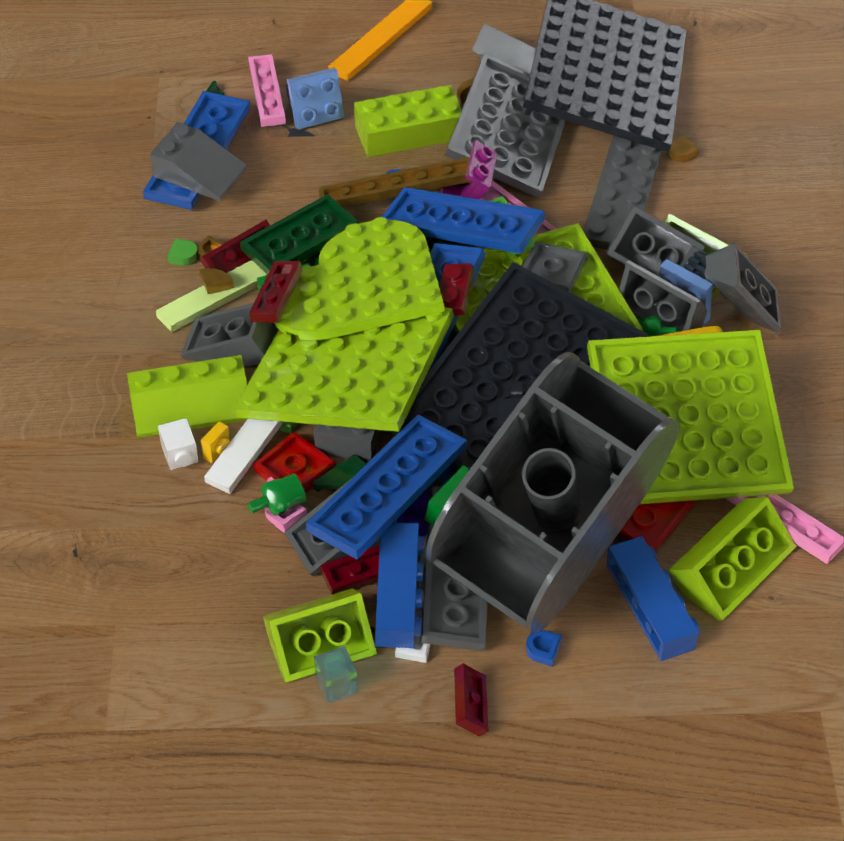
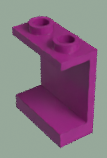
[438,140,497,199]

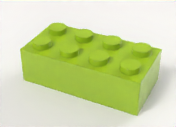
[354,85,462,157]

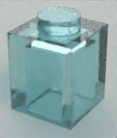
[314,646,358,703]

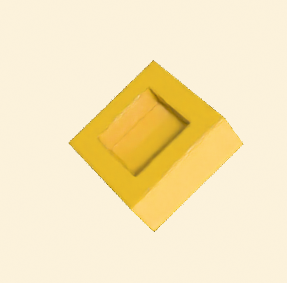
[201,422,230,464]

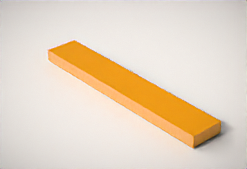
[328,0,432,81]

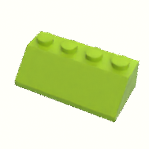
[127,355,247,438]
[668,497,797,621]

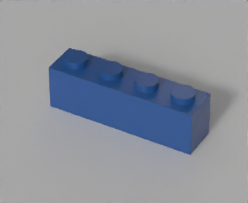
[375,523,424,648]
[606,536,700,661]

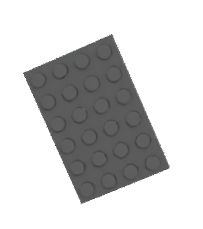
[445,53,566,198]

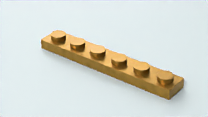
[319,156,471,207]

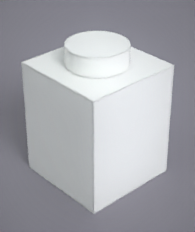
[158,418,198,470]

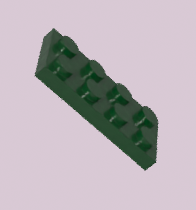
[240,194,359,275]

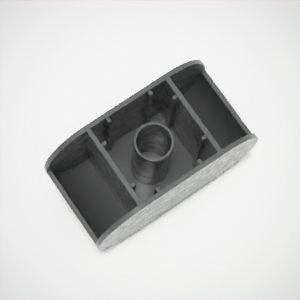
[426,352,680,634]

